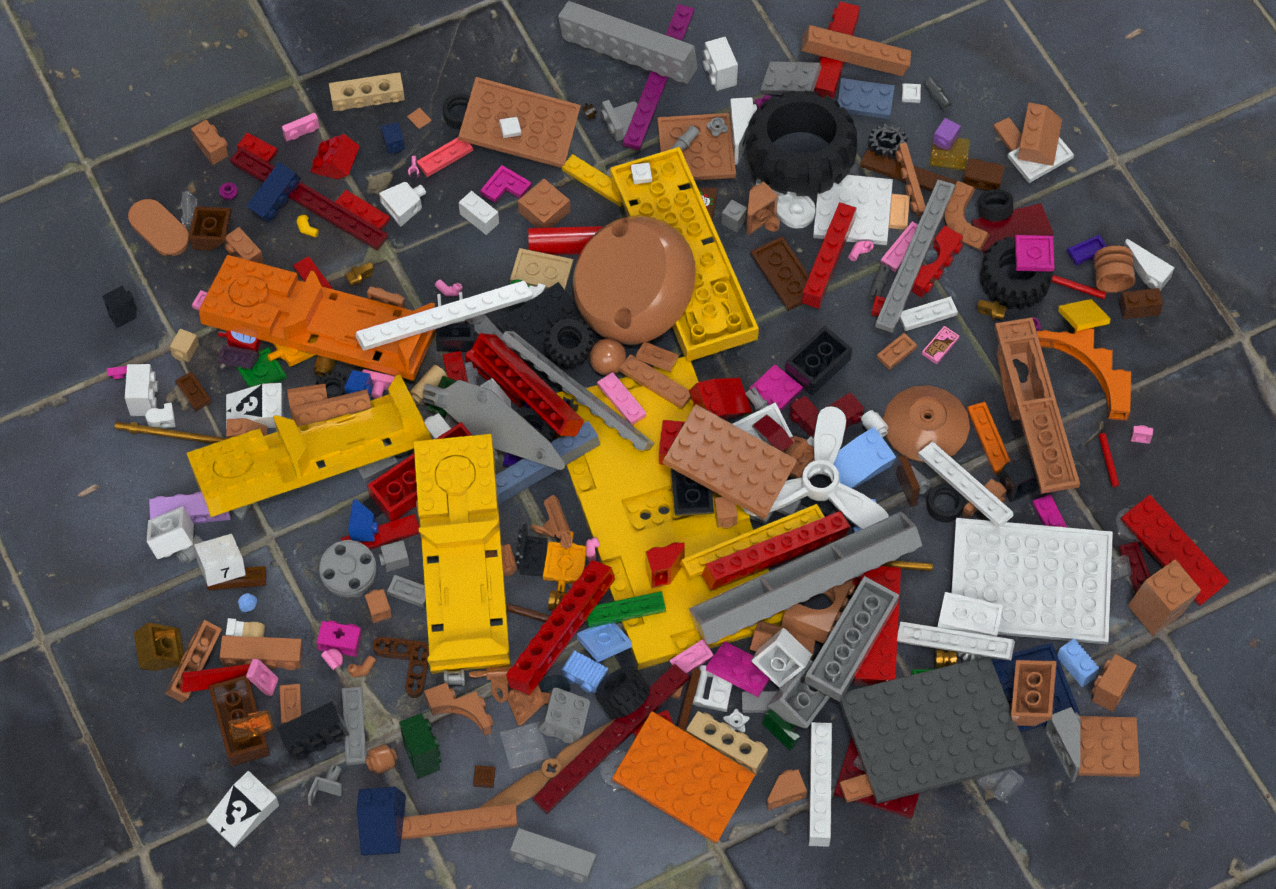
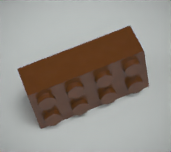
[208,675,270,767]

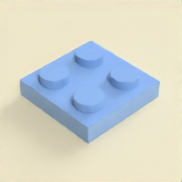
[577,623,632,663]

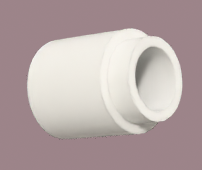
[861,410,889,438]

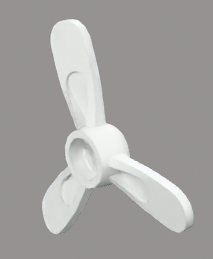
[742,406,889,529]

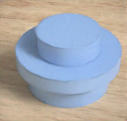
[238,593,257,612]

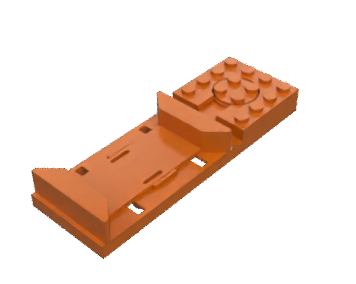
[199,255,436,381]

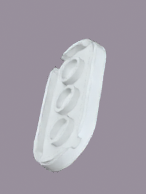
[756,178,816,228]

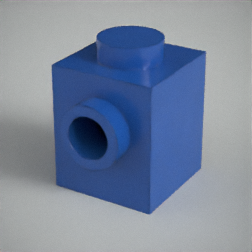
[344,370,373,396]

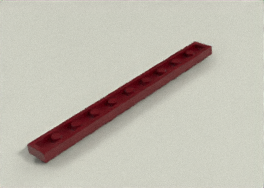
[230,147,388,251]
[532,664,689,814]

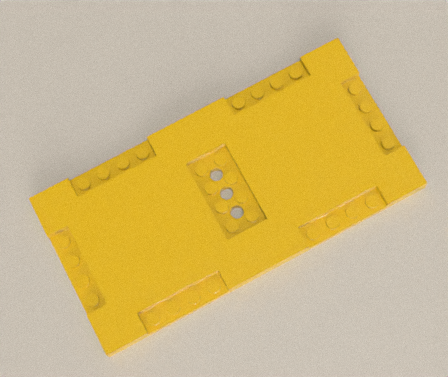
[555,357,786,670]

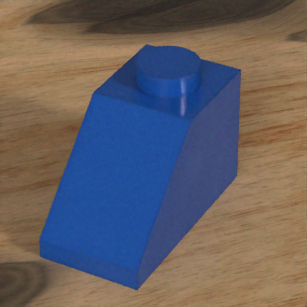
[348,499,379,542]

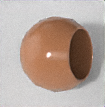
[589,338,626,375]

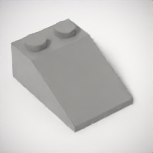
[1045,707,1081,783]

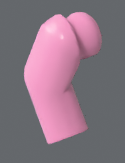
[435,279,463,297]

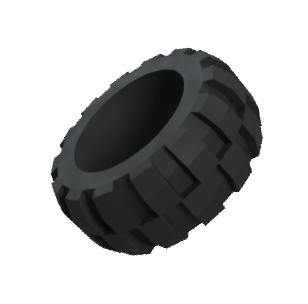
[746,90,857,196]

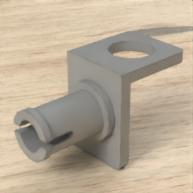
[308,765,342,806]

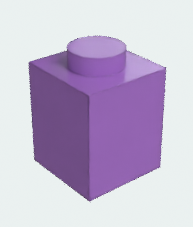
[933,118,961,151]

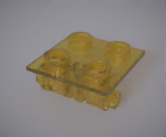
[930,138,970,171]

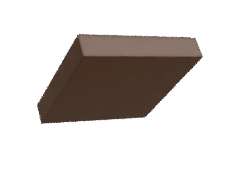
[896,455,920,507]

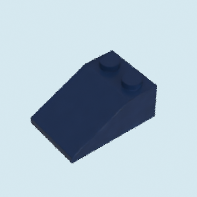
[357,787,406,856]

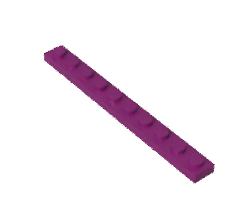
[623,4,695,151]

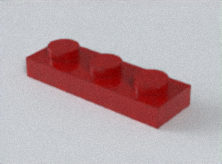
[335,190,390,230]

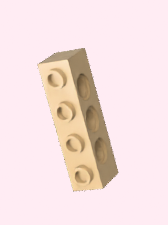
[329,72,405,111]
[686,711,768,776]

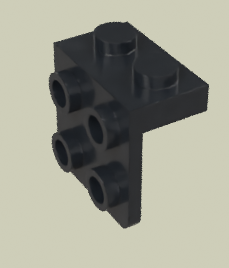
[516,524,548,576]

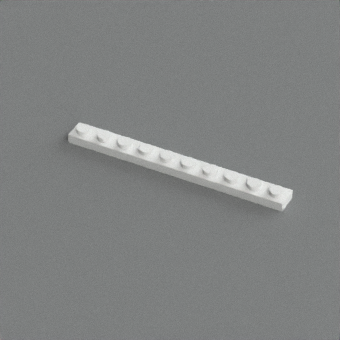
[355,281,533,351]

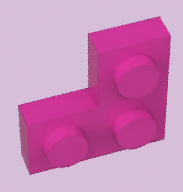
[480,165,532,203]

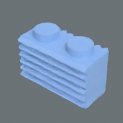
[1057,639,1099,687]
[562,650,608,693]

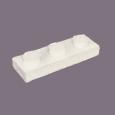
[899,297,958,331]

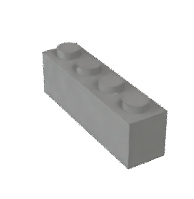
[510,828,596,883]

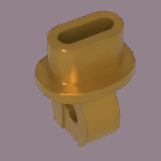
[344,262,374,286]
[977,300,1007,320]

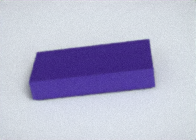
[1067,235,1107,266]

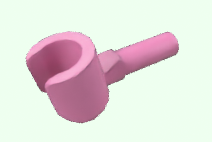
[408,156,420,178]

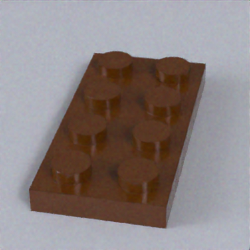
[750,236,809,311]

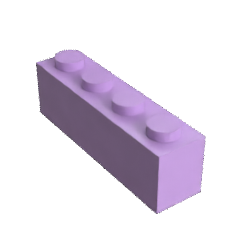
[149,492,231,524]

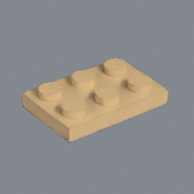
[510,248,574,291]

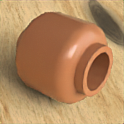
[365,744,397,774]

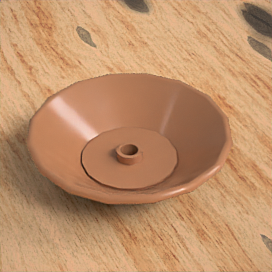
[883,385,970,463]

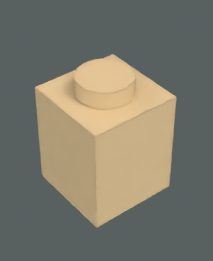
[170,329,199,362]

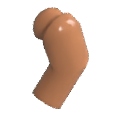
[347,656,376,678]

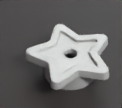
[723,709,749,733]

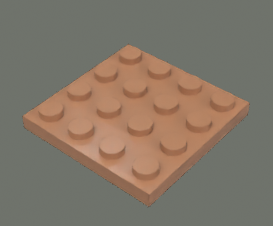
[657,113,736,180]

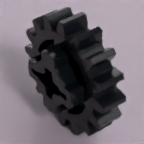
[868,124,908,159]

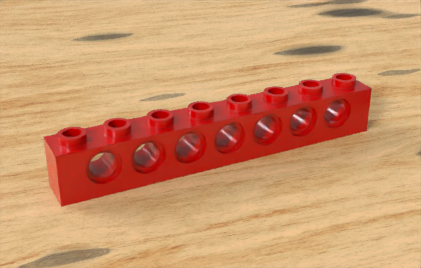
[702,511,850,591]
[506,560,615,695]

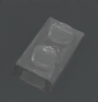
[180,191,197,230]

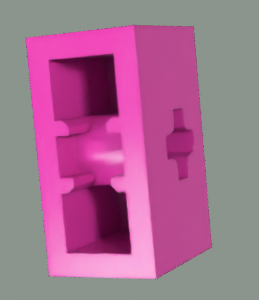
[316,621,362,657]

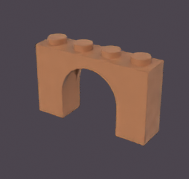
[781,577,856,644]

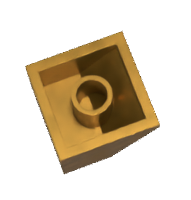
[134,623,184,671]

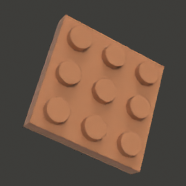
[1078,716,1140,777]

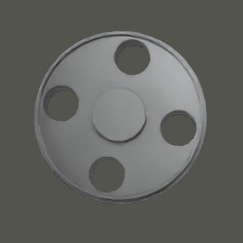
[319,540,377,598]

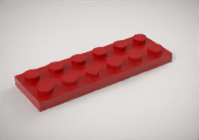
[1120,495,1229,607]

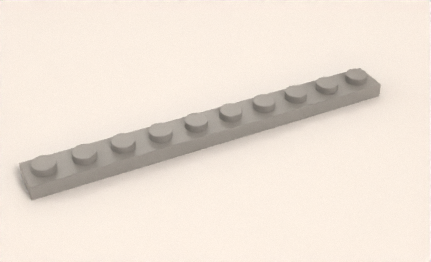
[875,180,955,333]
[501,331,655,451]

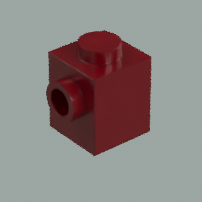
[789,395,819,430]

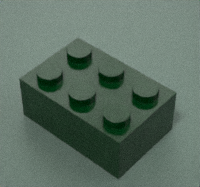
[399,713,442,779]

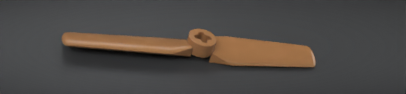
[479,718,617,808]

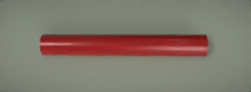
[1051,275,1107,299]
[1098,433,1120,487]

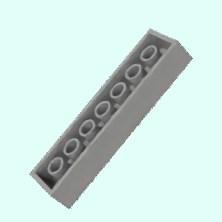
[558,1,698,84]

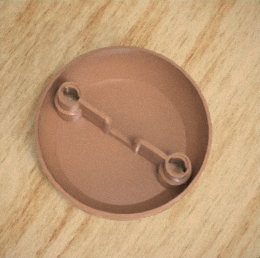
[573,215,696,345]

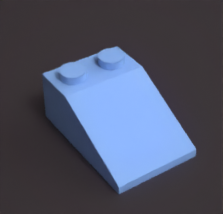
[834,427,896,489]

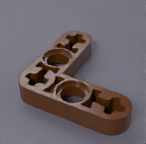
[373,637,429,698]

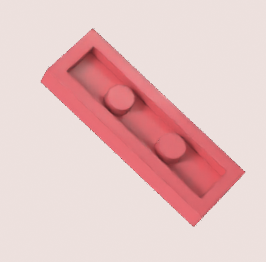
[417,137,473,178]

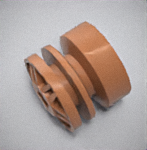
[1094,246,1135,293]

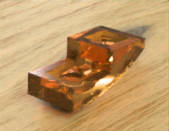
[227,710,274,743]

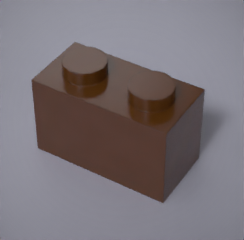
[963,158,1005,191]
[1119,288,1163,320]

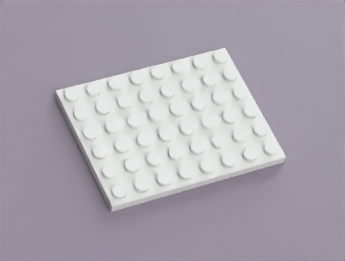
[951,518,1113,644]

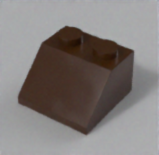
[188,206,232,251]

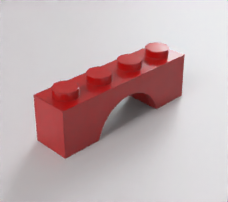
[911,226,964,298]

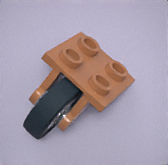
[508,675,570,726]

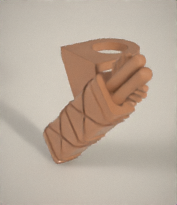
[530,495,573,549]
[469,666,513,703]

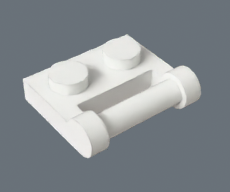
[692,665,732,712]

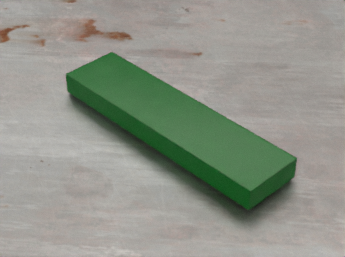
[587,591,666,628]

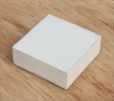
[902,84,921,103]
[499,117,522,138]

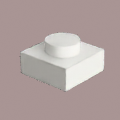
[631,163,652,184]

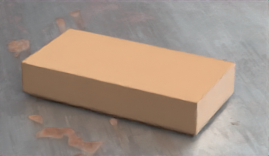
[889,194,910,230]

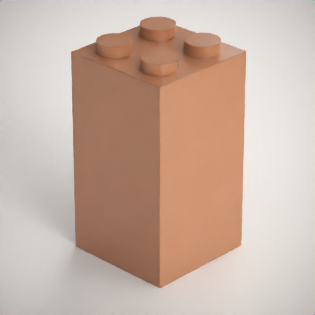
[1128,559,1201,636]

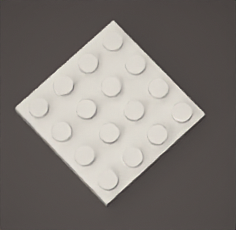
[813,175,893,245]

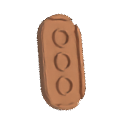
[128,199,189,256]

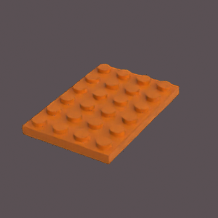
[611,711,756,844]

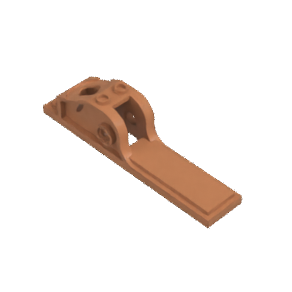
[994,318,1080,494]

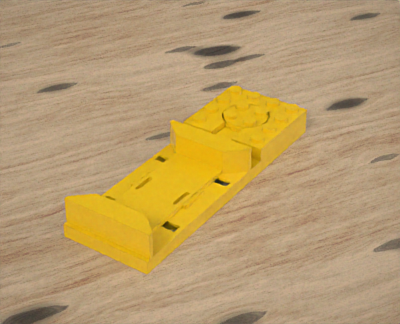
[610,147,759,362]
[186,374,431,517]
[414,434,511,674]

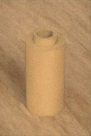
[409,365,447,405]

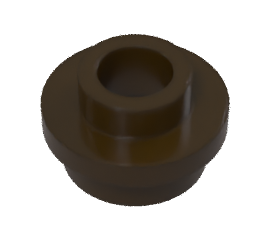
[582,103,597,120]

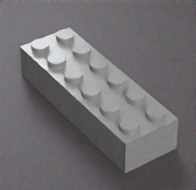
[805,576,900,702]

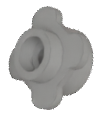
[707,117,728,136]

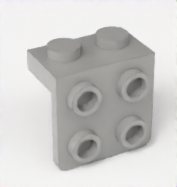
[600,100,649,142]
[537,688,590,743]

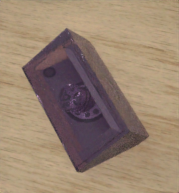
[218,345,261,370]

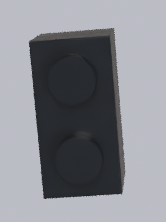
[102,286,137,328]
[436,324,475,351]

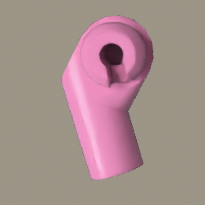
[848,240,874,261]
[586,537,600,562]

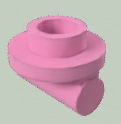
[321,648,343,671]

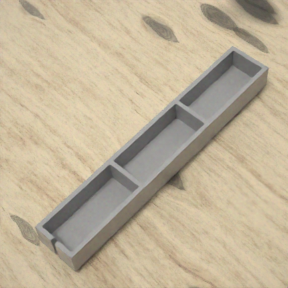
[688,511,922,644]

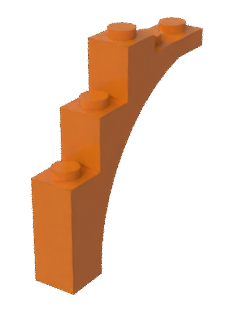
[1037,329,1131,420]

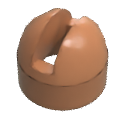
[765,215,780,231]

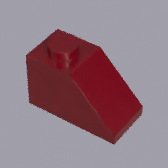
[752,414,794,451]

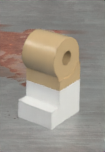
[226,618,265,637]

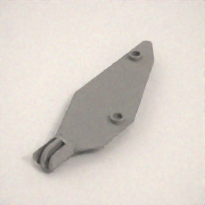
[422,380,565,470]

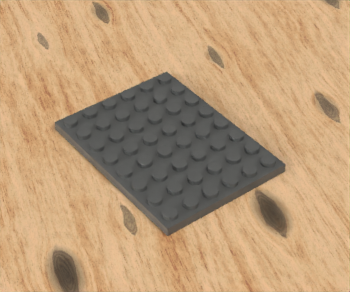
[840,657,1031,804]

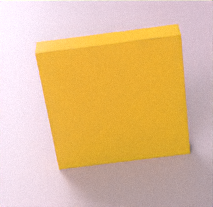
[1058,299,1110,331]

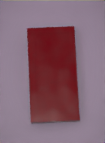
[971,203,1054,254]

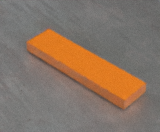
[967,402,1010,474]

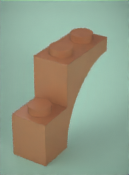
[424,682,494,736]

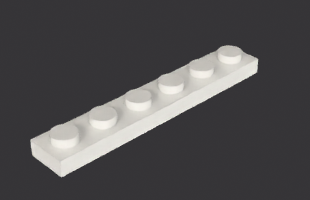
[918,441,1013,527]
[897,622,1015,661]

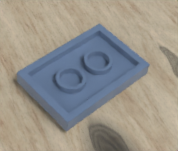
[838,78,895,119]

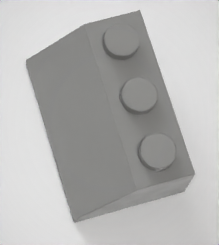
[767,659,830,729]

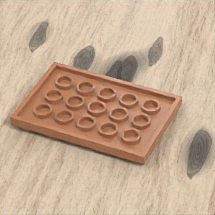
[458,77,581,168]
[662,404,797,519]

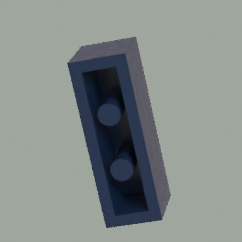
[247,162,301,223]

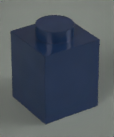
[381,122,405,154]

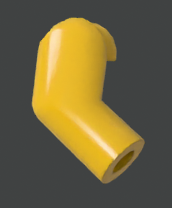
[296,215,319,238]

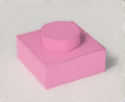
[1131,425,1153,444]

